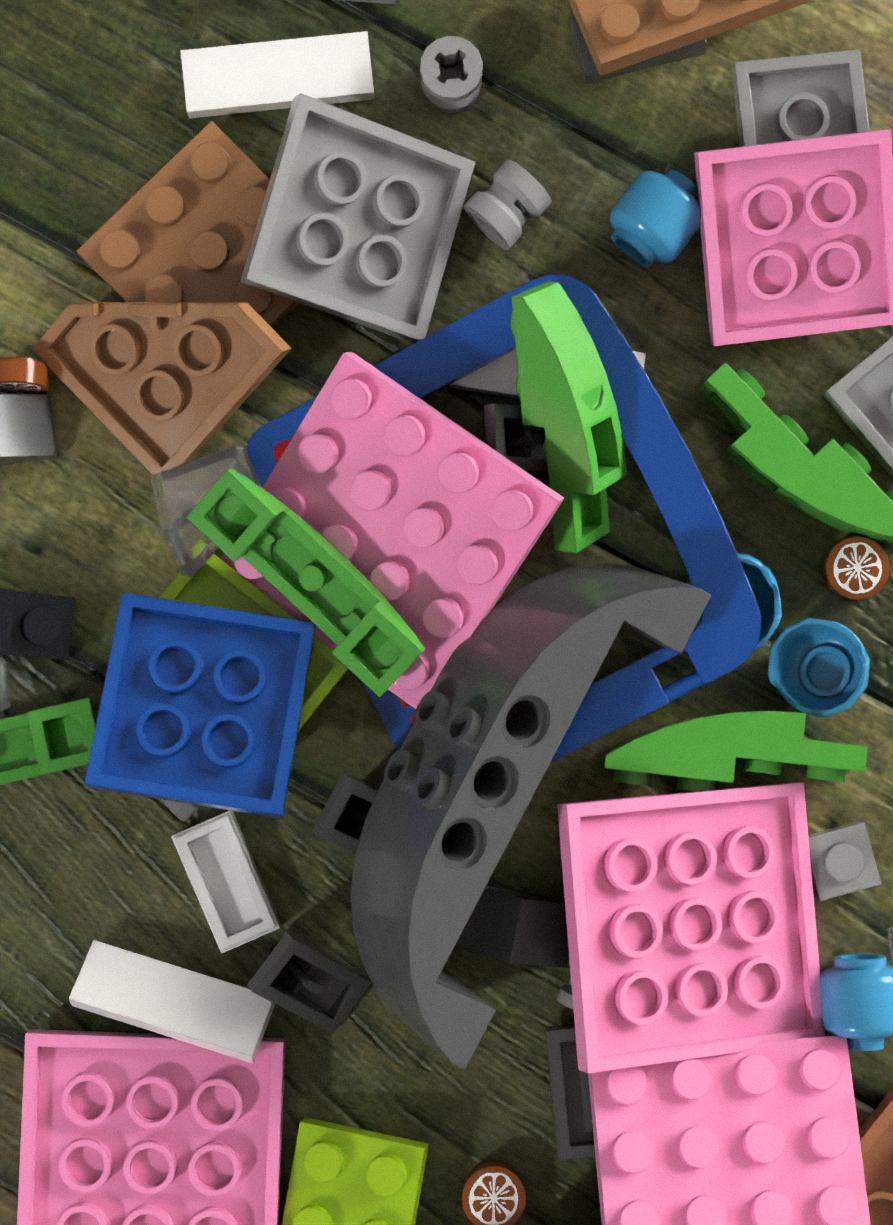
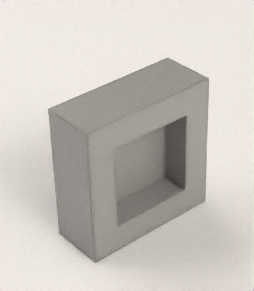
[808,821,882,901]

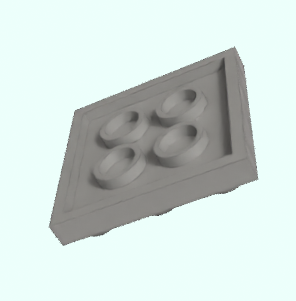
[240,93,475,343]

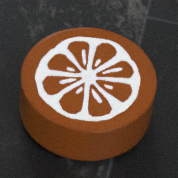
[0,357,49,394]
[822,536,890,601]
[462,1161,526,1225]

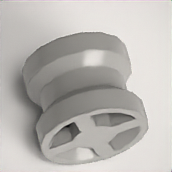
[420,36,483,113]

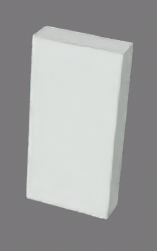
[171,810,282,954]

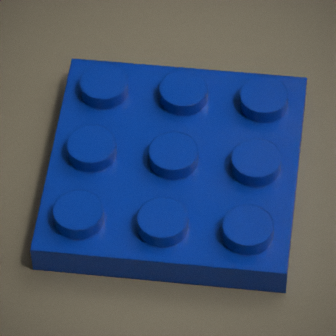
[84,592,316,819]

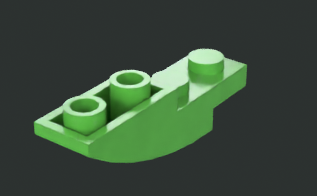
[511,281,627,553]
[699,362,893,545]
[599,711,868,792]

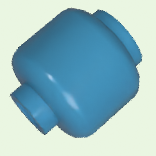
[609,169,701,267]
[820,953,893,1051]

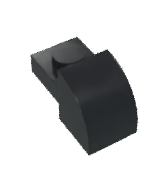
[0,588,75,661]

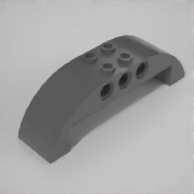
[350,563,711,1069]

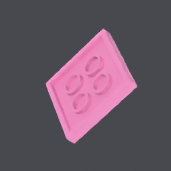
[694,129,893,346]

